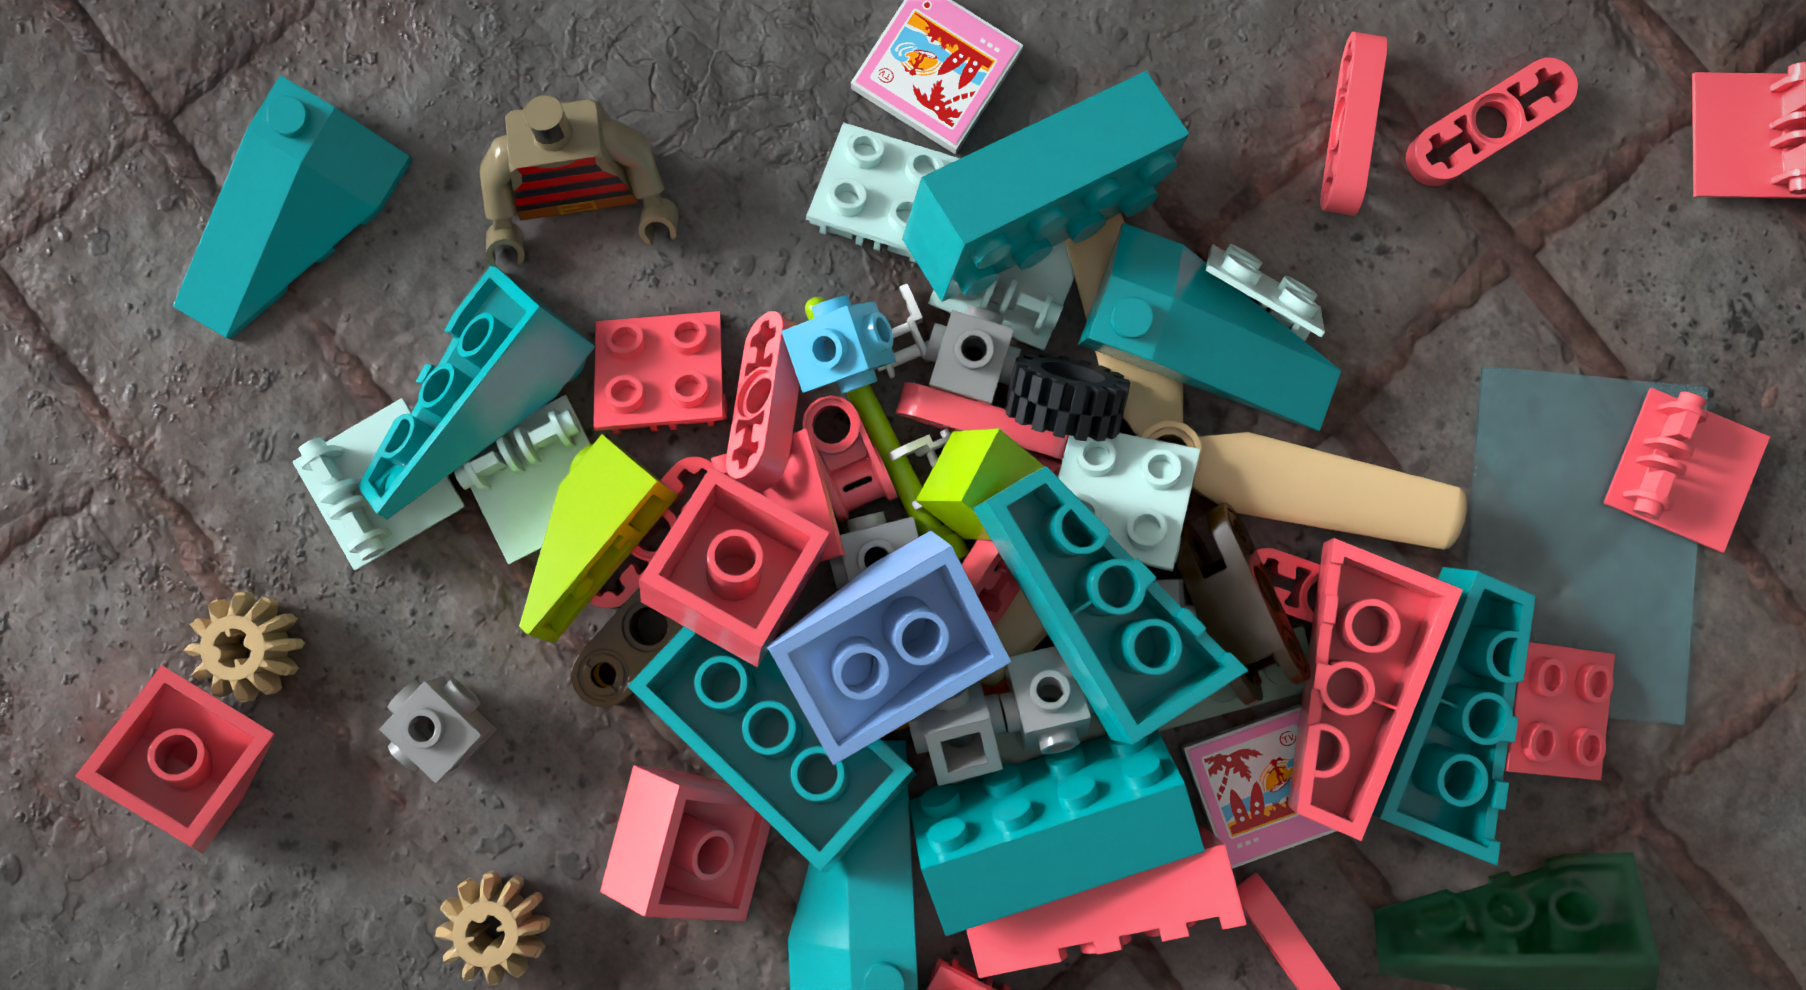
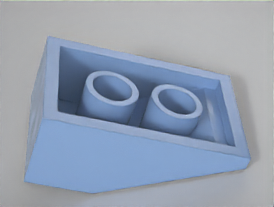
[767,531,1011,765]

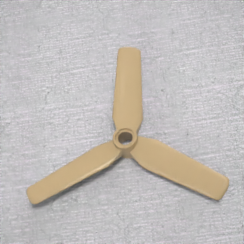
[980,213,1467,686]

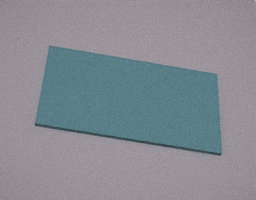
[1466,366,1708,725]

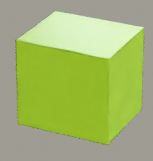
[916,428,1045,540]

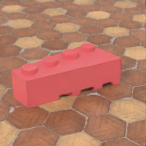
[1288,538,1463,841]
[966,825,1247,978]

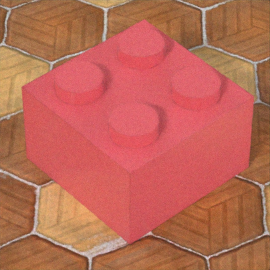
[639,466,830,668]

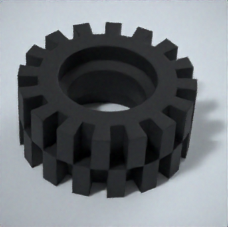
[1005,354,1130,441]

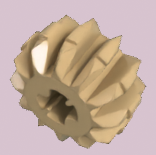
[183,592,305,702]
[435,870,550,986]

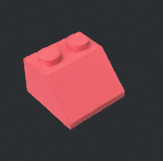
[75,665,275,855]
[600,765,771,922]

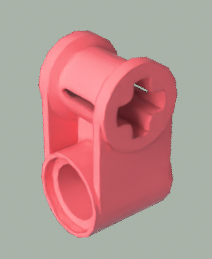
[802,395,898,523]

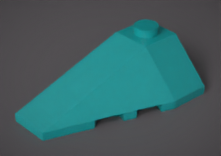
[173,75,413,340]
[1078,223,1341,431]
[357,266,595,520]
[788,739,918,990]

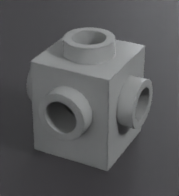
[924,306,1021,405]
[829,511,919,589]
[999,646,1095,754]
[379,677,497,783]
[908,680,1007,786]

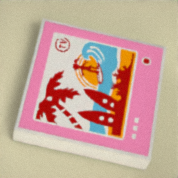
[851,0,1023,155]
[1180,704,1337,869]

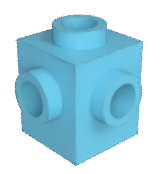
[782,295,896,394]

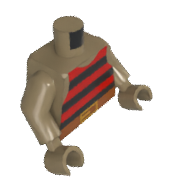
[479,95,679,267]

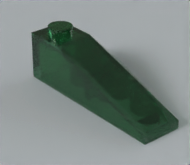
[1374,852,1660,990]

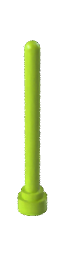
[805,297,970,561]

